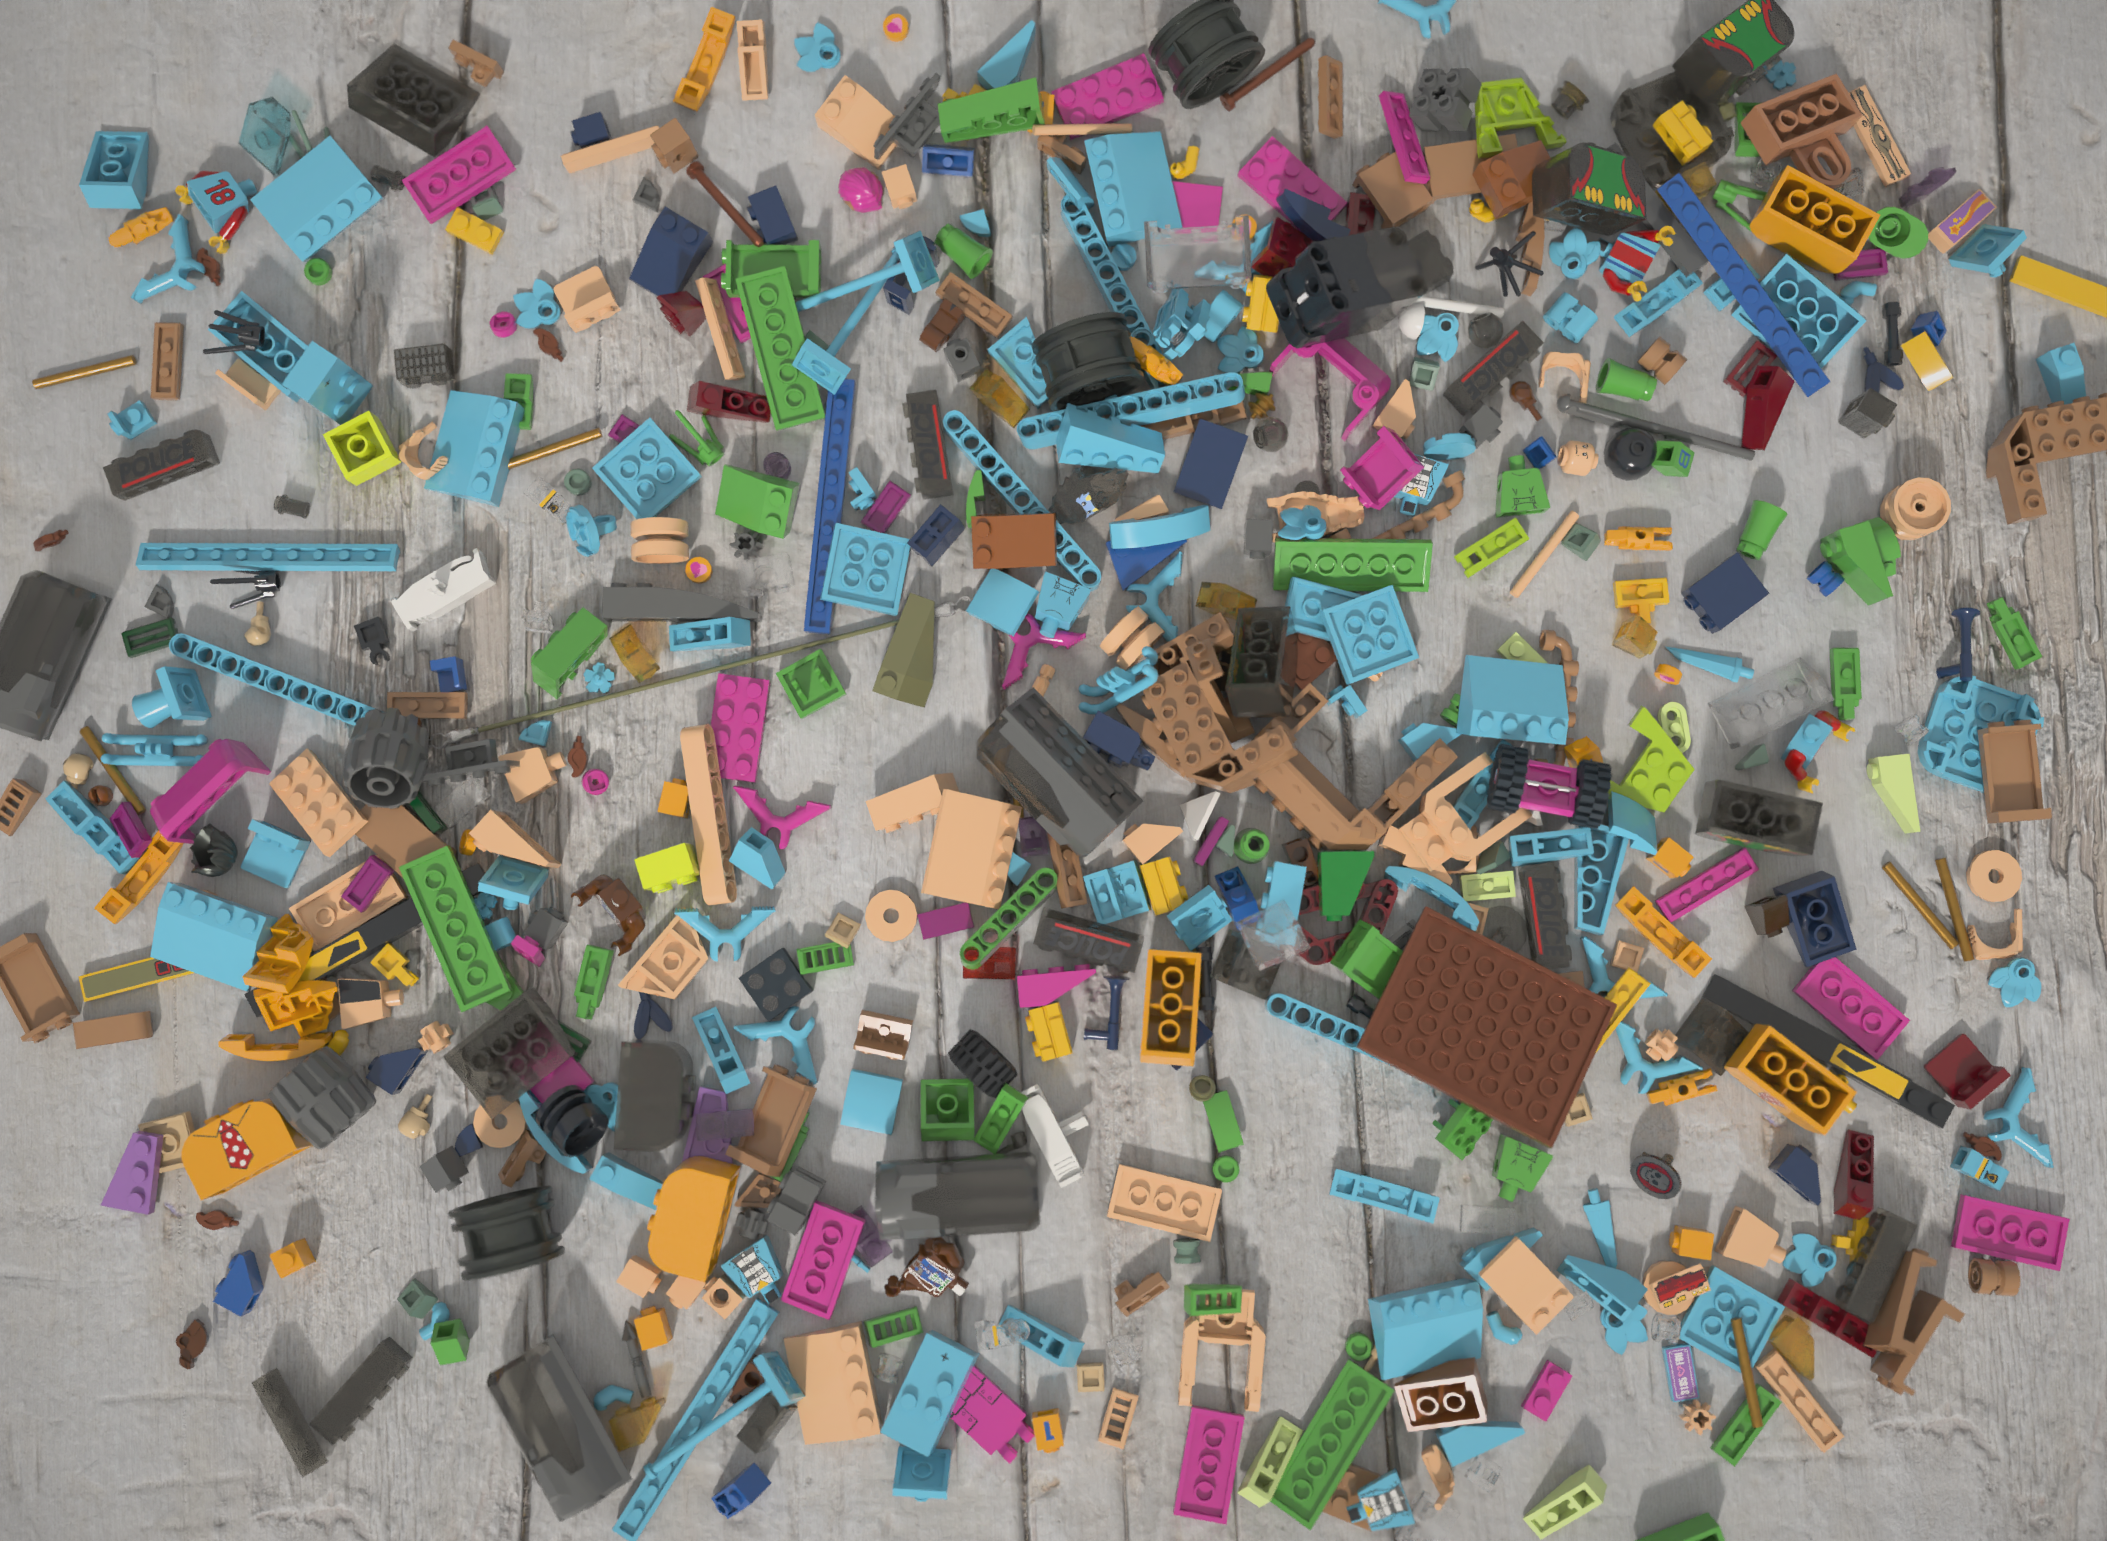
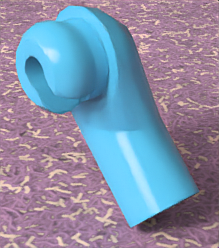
[1840,281,1877,305]
[419,1302,450,1341]
[1486,1311,1522,1345]
[593,1385,634,1411]

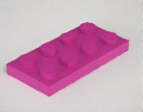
[1051,53,1164,140]
[402,126,517,224]
[1238,136,1348,234]
[711,673,771,783]
[1792,957,1910,1060]
[1951,1194,2070,1271]
[781,1200,866,1320]
[1173,1405,1245,1525]

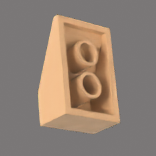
[815,75,897,170]
[469,810,561,868]
[1478,1236,1574,1335]

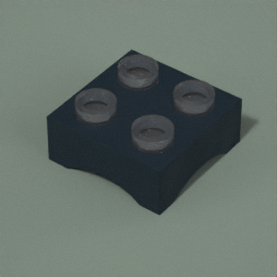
[739,948,814,1021]

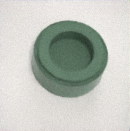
[564,469,592,496]

